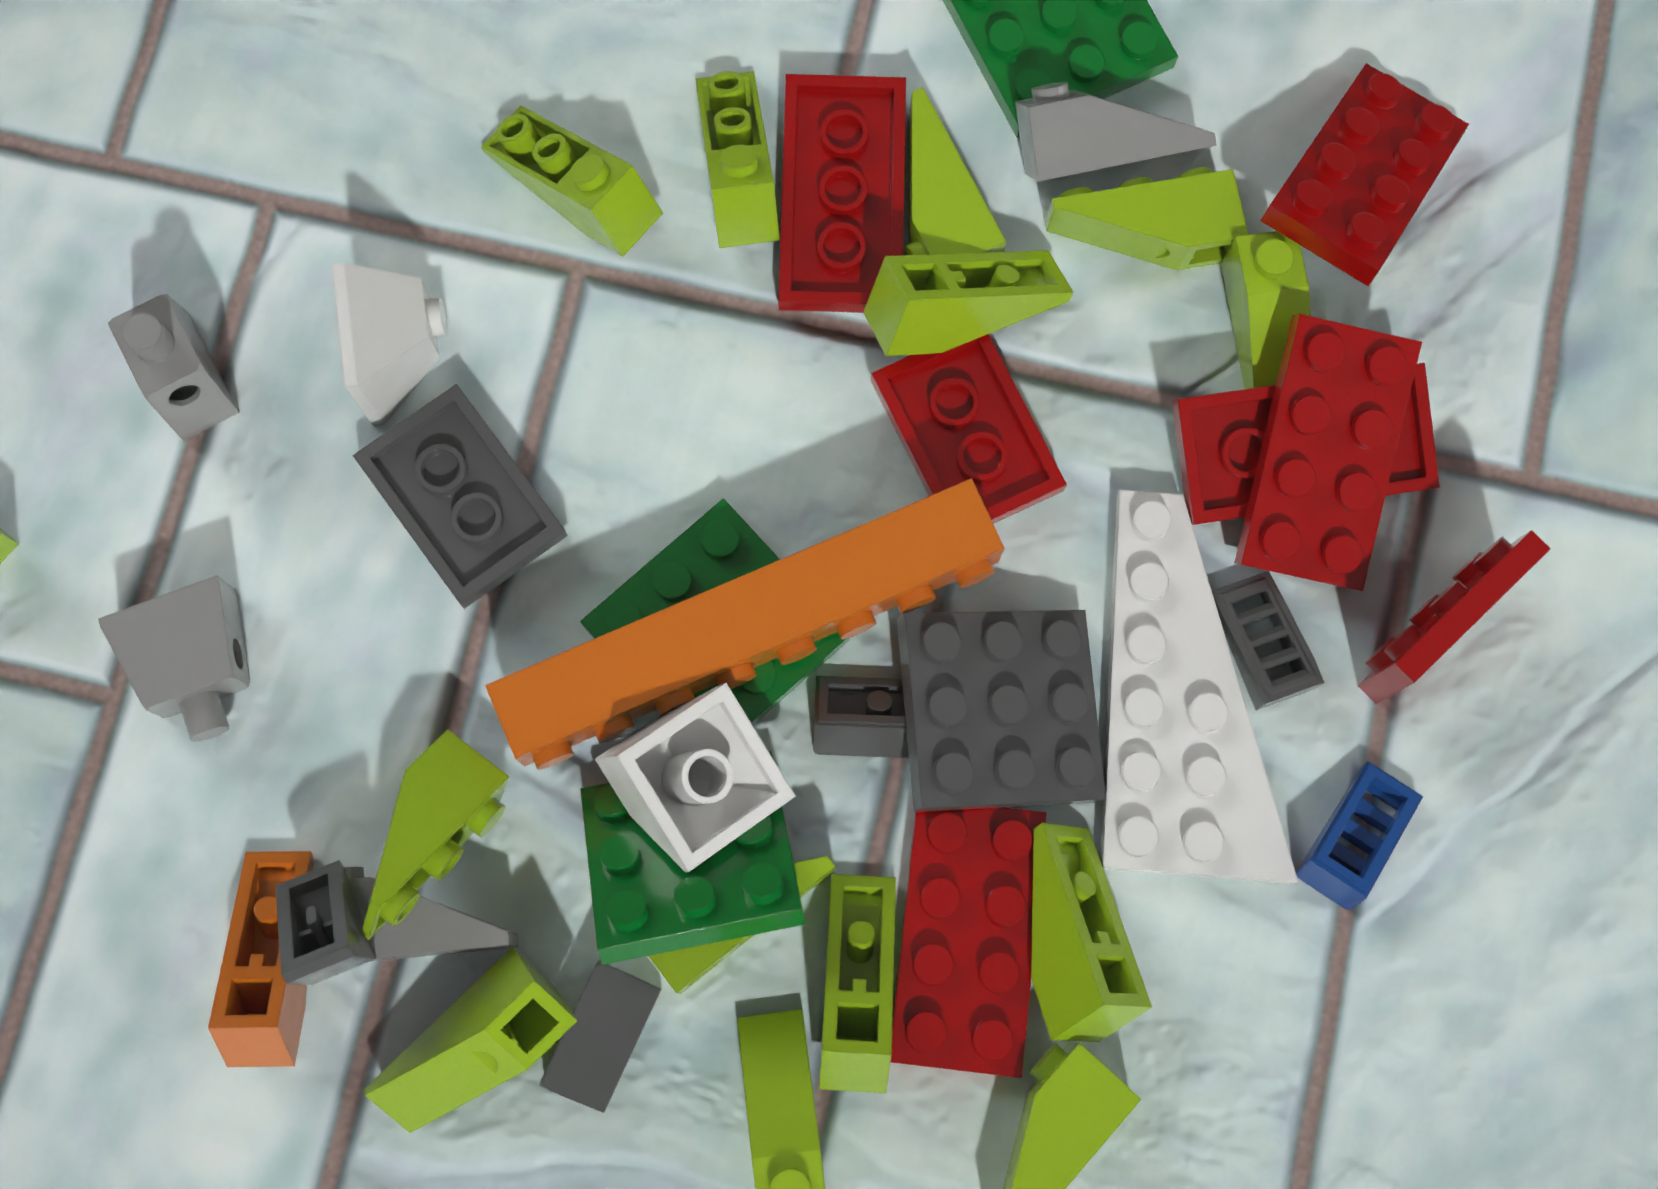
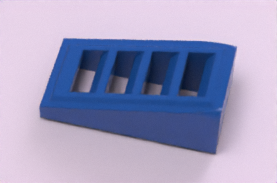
[1296,761,1424,910]

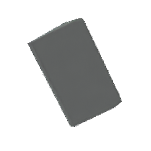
[813,676,909,758]
[539,960,662,1113]

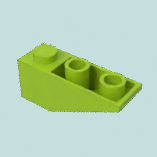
[695,71,780,248]
[481,105,663,257]
[1045,167,1249,270]
[361,730,509,940]
[363,947,578,1133]

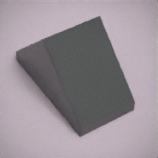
[276,860,376,985]

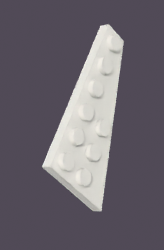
[1100,490,1299,884]

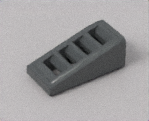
[1212,571,1325,710]

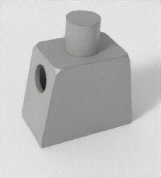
[108,294,240,441]
[98,575,250,742]

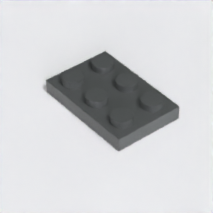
[352,384,568,609]

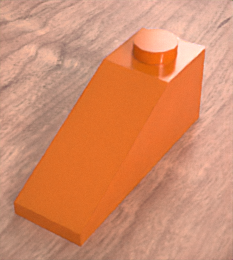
[208,851,314,1067]

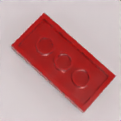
[1260,63,1469,286]
[779,74,906,313]
[1234,314,1422,592]
[1172,363,1440,525]
[891,807,1047,1078]

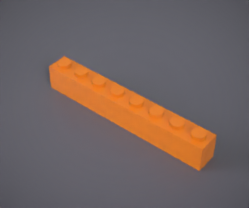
[485,478,1005,770]

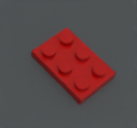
[870,334,1067,524]
[1358,530,1551,704]

